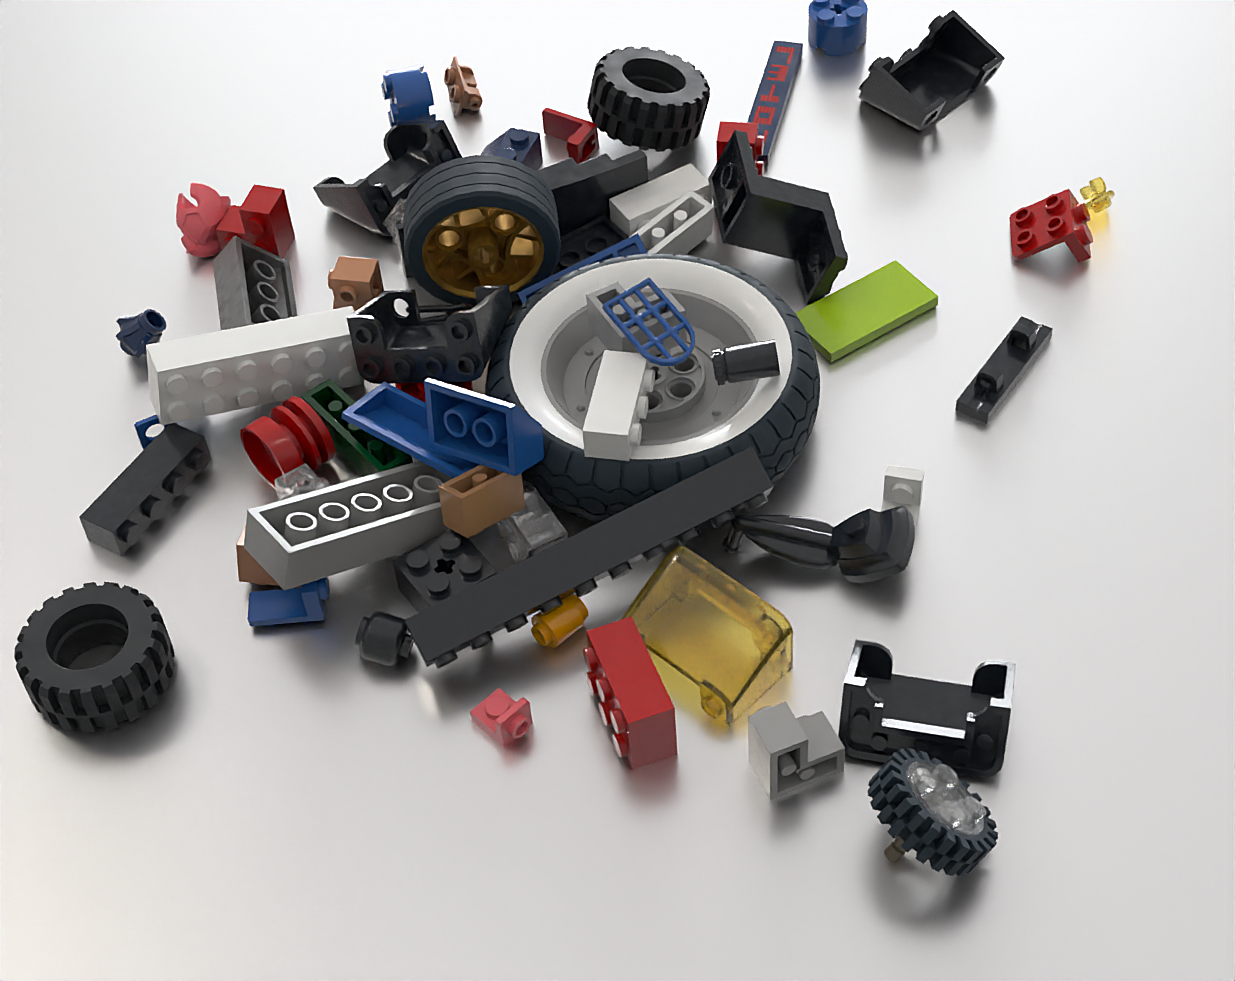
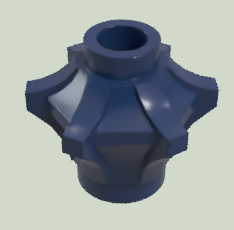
[116,309,167,358]

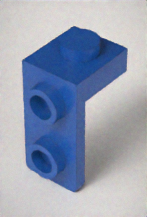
[247,577,330,626]

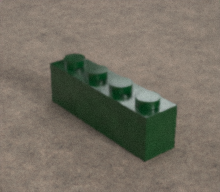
[301,379,413,477]

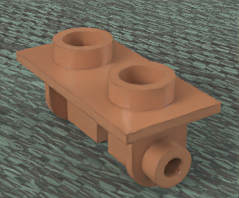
[444,56,483,116]

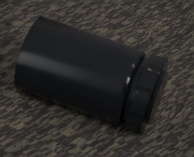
[711,339,780,386]

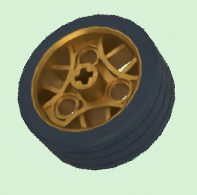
[403,155,561,308]

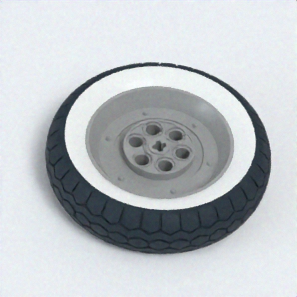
[485,253,820,522]

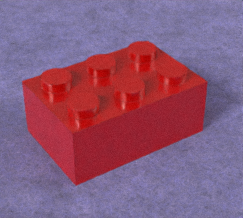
[583,616,678,770]

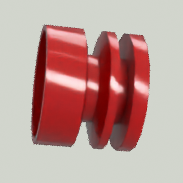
[240,396,335,492]

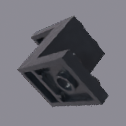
[708,130,848,305]

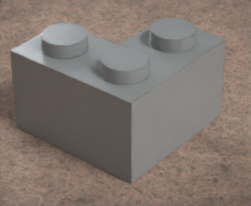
[586,282,687,356]
[748,702,845,800]

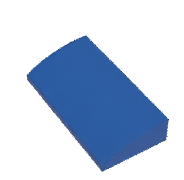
[341,382,480,478]

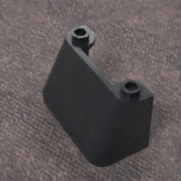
[313,120,462,236]
[838,639,1016,778]

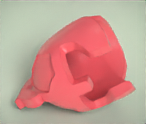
[176,183,231,257]

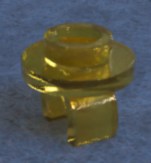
[1079,177,1115,213]

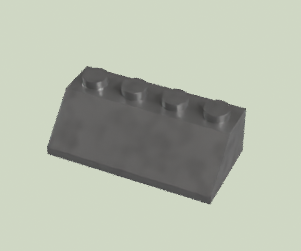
[213,236,297,331]

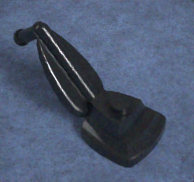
[722,506,915,583]

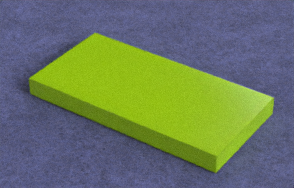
[795,260,939,362]

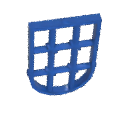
[602,277,695,366]

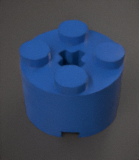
[808,0,868,57]
[381,64,436,128]

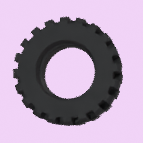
[587,46,710,152]
[14,582,175,732]

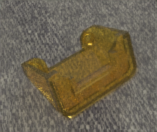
[619,546,793,727]

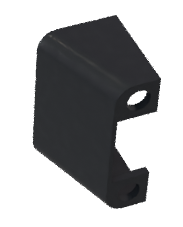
[859,10,1005,131]
[346,285,512,384]

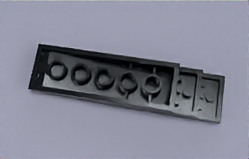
[395,149,649,278]

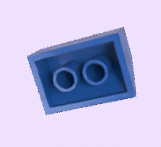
[424,378,544,476]

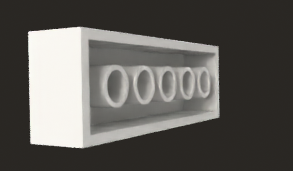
[146,306,364,425]

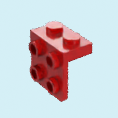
[1009,188,1093,263]

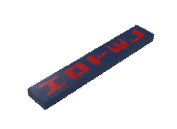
[747,40,803,164]

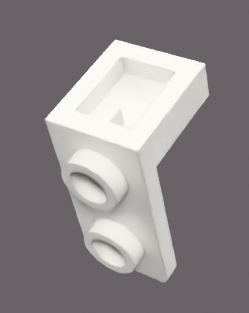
[880,464,924,529]

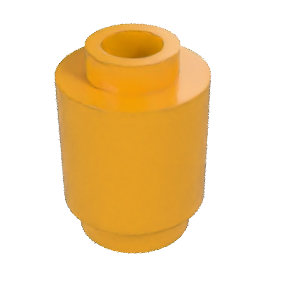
[531,594,589,648]

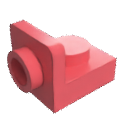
[470,688,533,747]

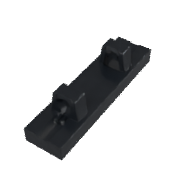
[955,316,1053,424]

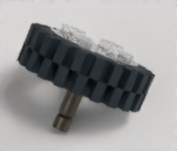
[867,748,998,877]

